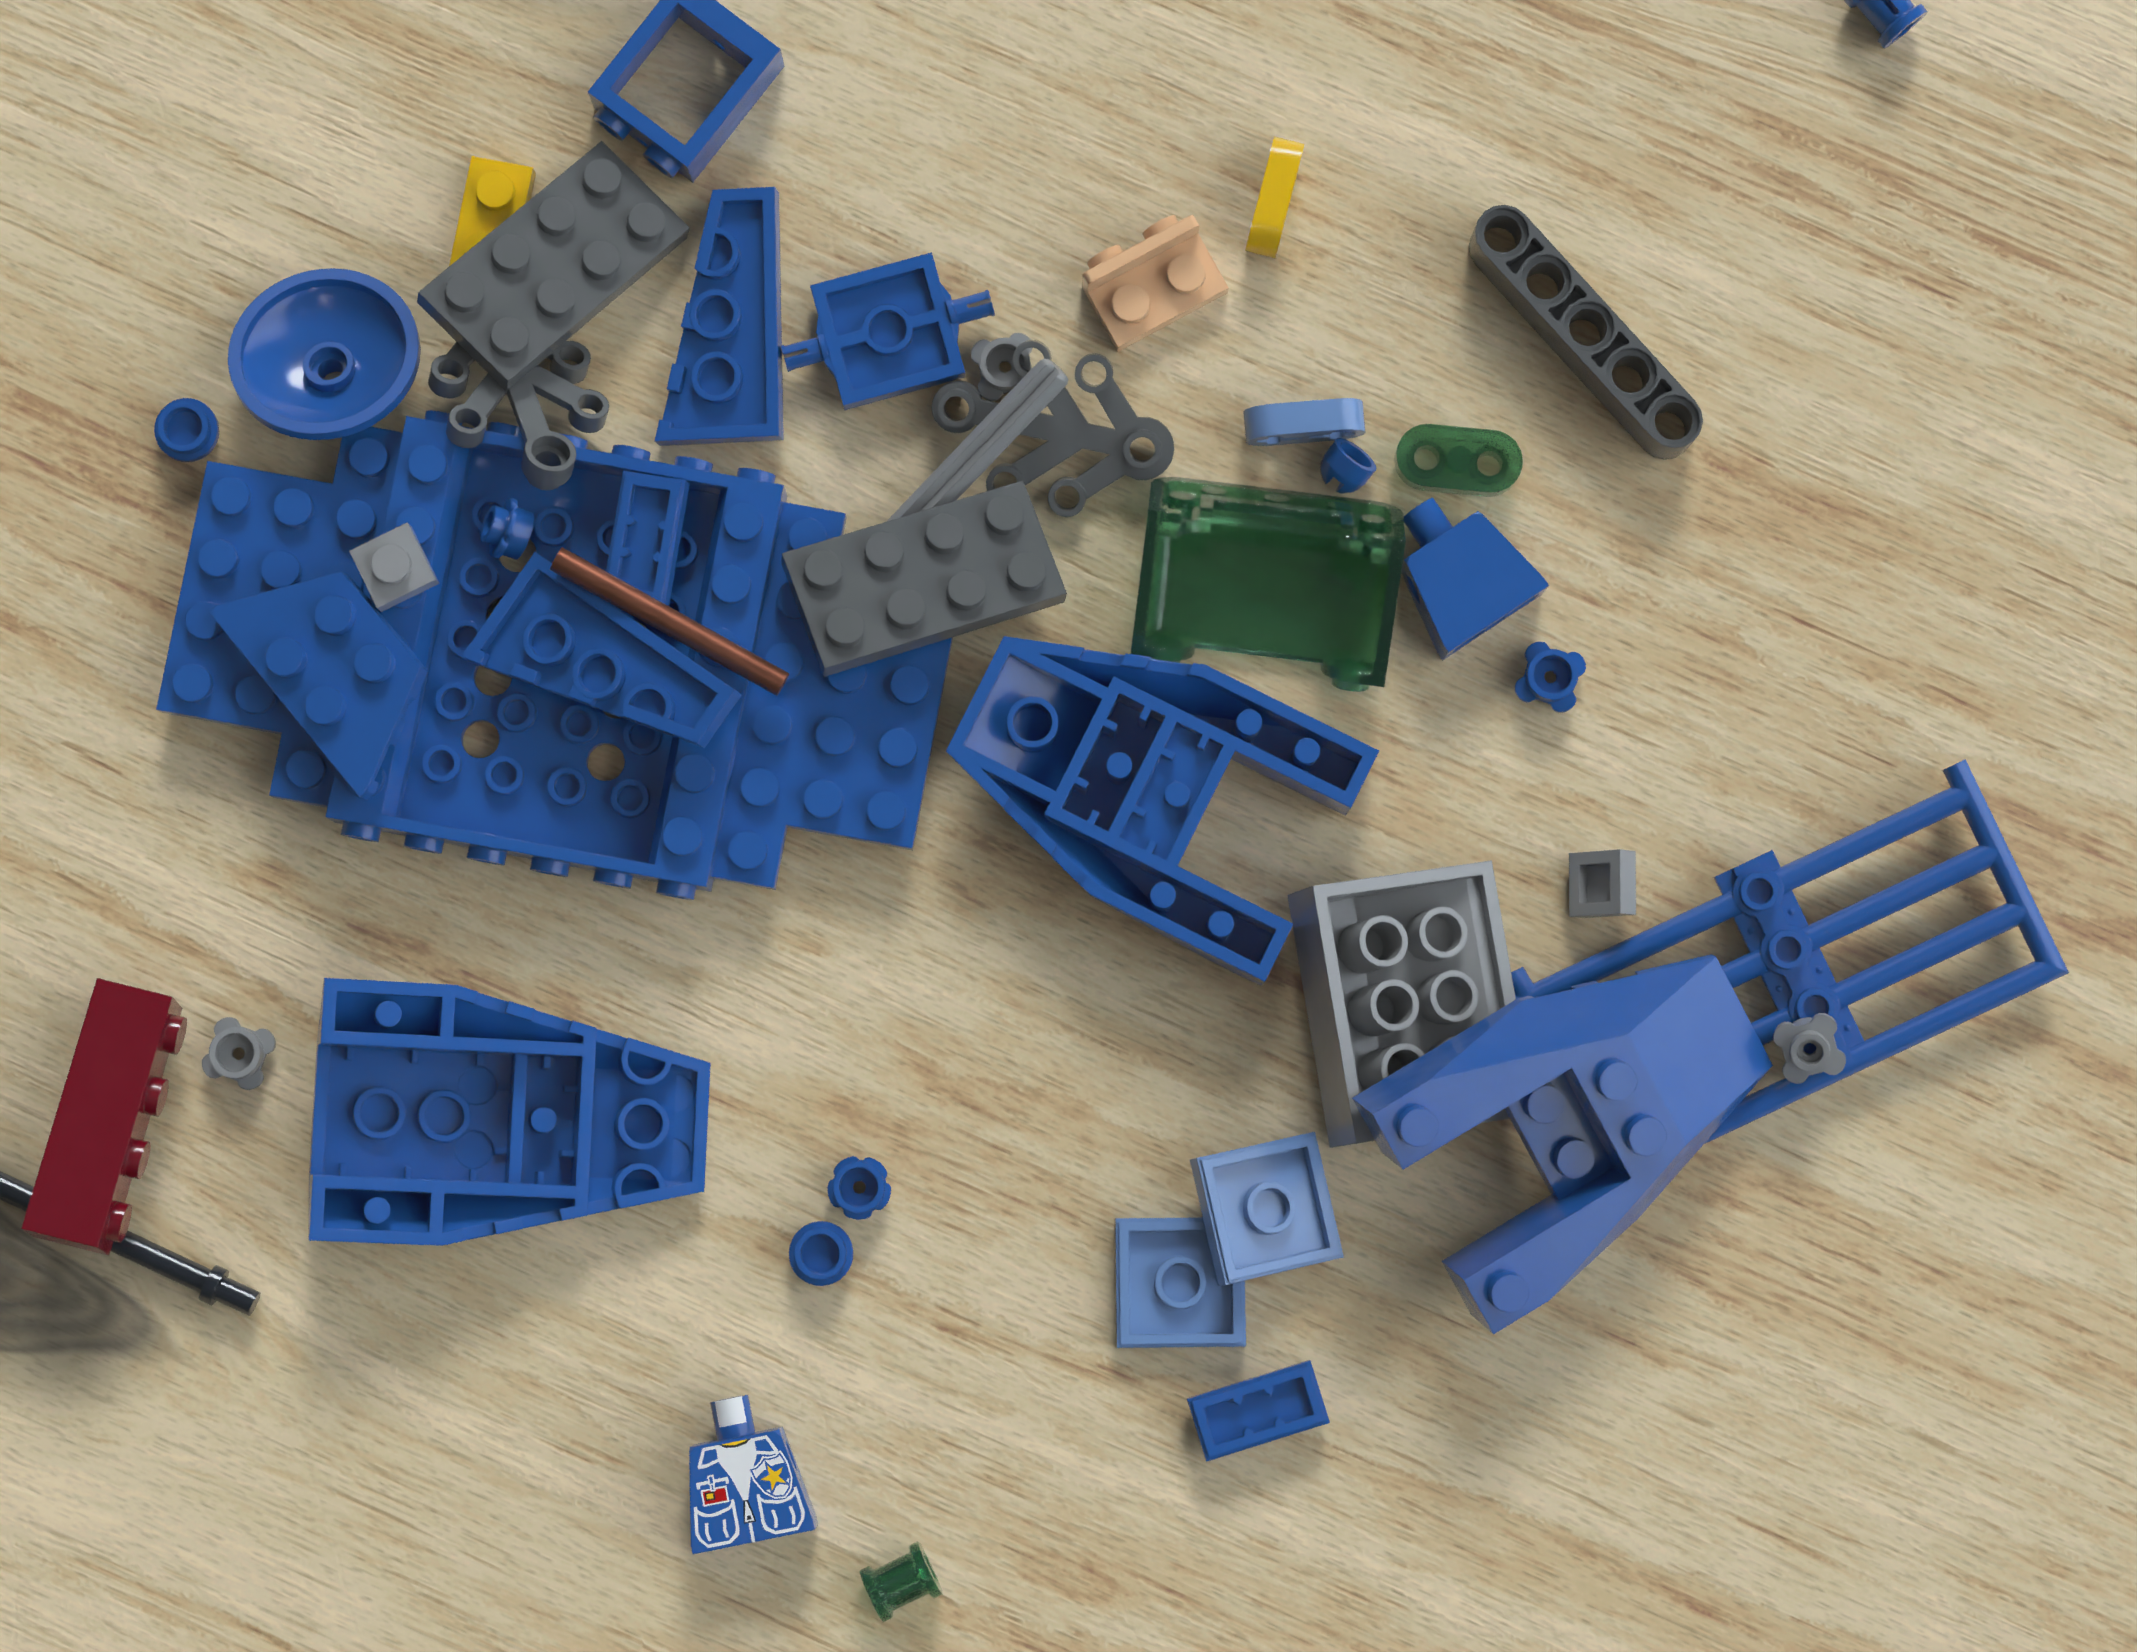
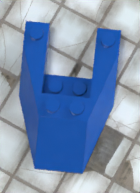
[946,636,1379,986]
[1352,954,1773,1334]

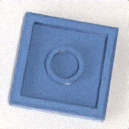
[1190,1132,1344,1286]
[1115,1217,1246,1348]

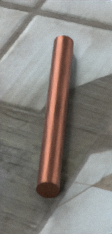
[550,547,789,696]

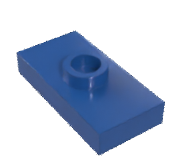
[606,471,690,606]
[1186,1360,1330,1462]

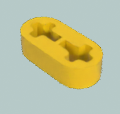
[1245,136,1305,259]

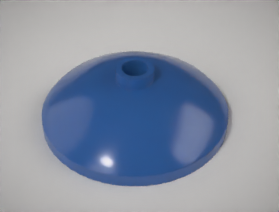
[228,268,421,440]

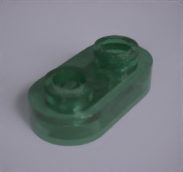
[1394,424,1523,497]

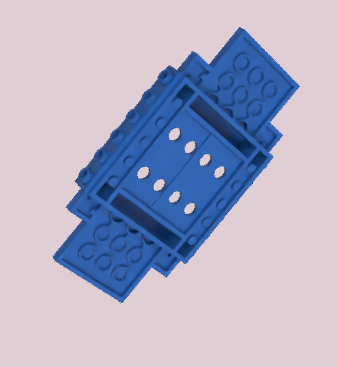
[156,410,953,900]

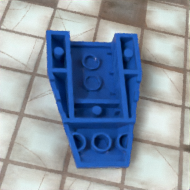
[308,978,711,1246]

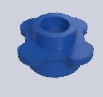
[1515,642,1586,713]

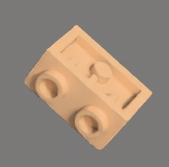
[1082,215,1229,352]

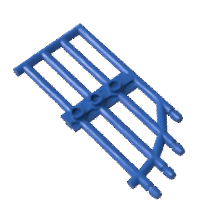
[1511,759,2069,1144]

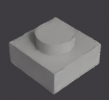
[349,522,439,612]
[1569,849,1636,918]

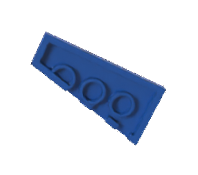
[654,187,784,446]

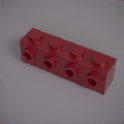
[21,978,187,1256]

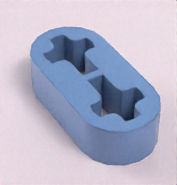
[1243,398,1366,446]

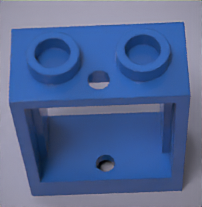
[588,0,785,183]

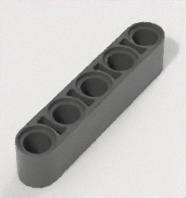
[1469,205,1703,460]

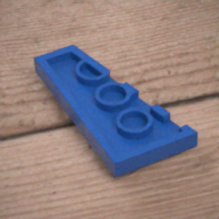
[461,552,742,748]

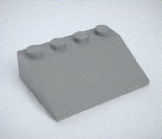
[1287,860,1516,1148]

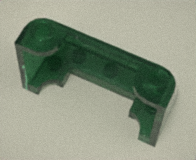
[1130,477,1406,692]

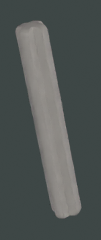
[886,359,1069,522]

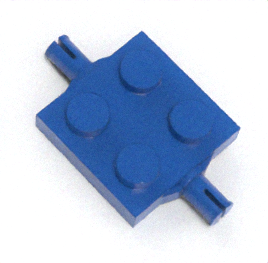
[781,252,995,410]

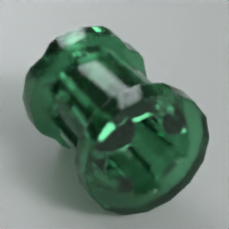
[860,1541,943,1622]

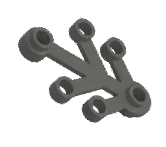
[932,340,1174,517]
[428,341,609,490]

